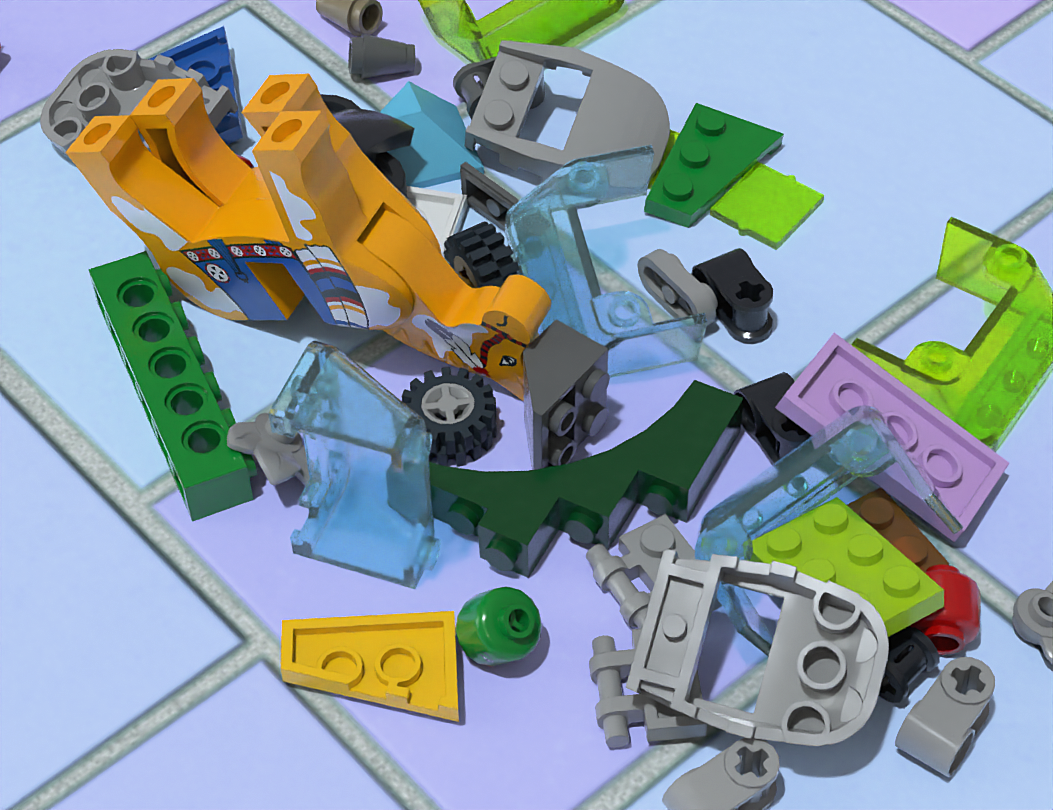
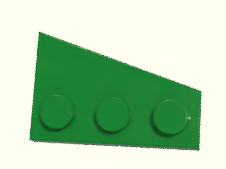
[643,103,784,228]

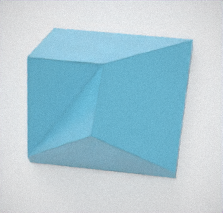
[380,81,484,188]

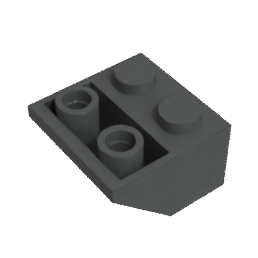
[523,319,610,470]

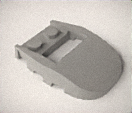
[465,40,670,197]
[40,49,239,157]
[625,549,889,746]

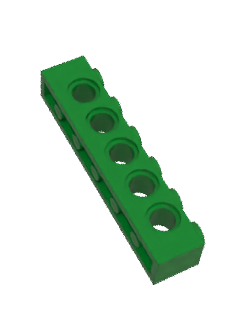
[88,251,257,522]

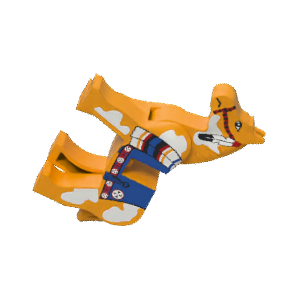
[65,73,551,402]

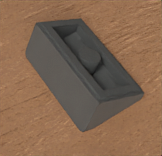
[460,162,553,249]

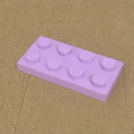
[775,332,1010,542]

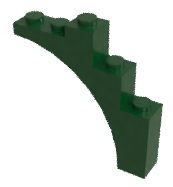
[391,380,743,578]

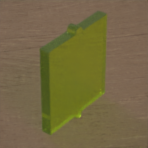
[710,162,825,250]

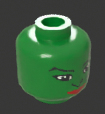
[456,586,542,667]

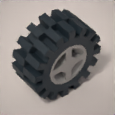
[400,367,497,467]

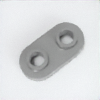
[637,249,718,333]

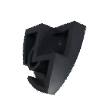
[332,109,415,164]

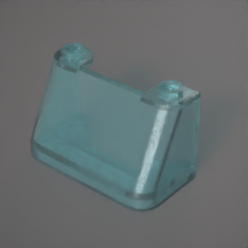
[268,341,441,589]

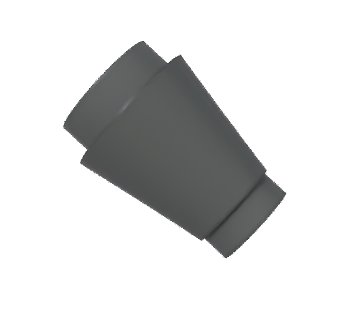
[348,33,415,79]

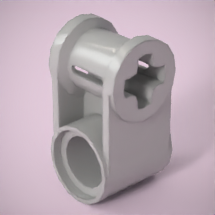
[895,657,995,777]
[662,738,780,810]

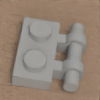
[585,514,727,629]
[589,629,707,748]

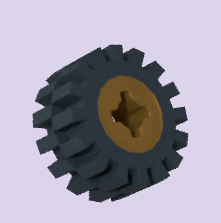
[444,221,520,288]

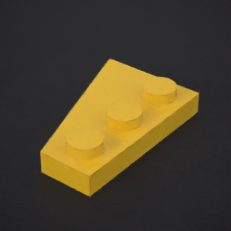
[281,611,459,722]

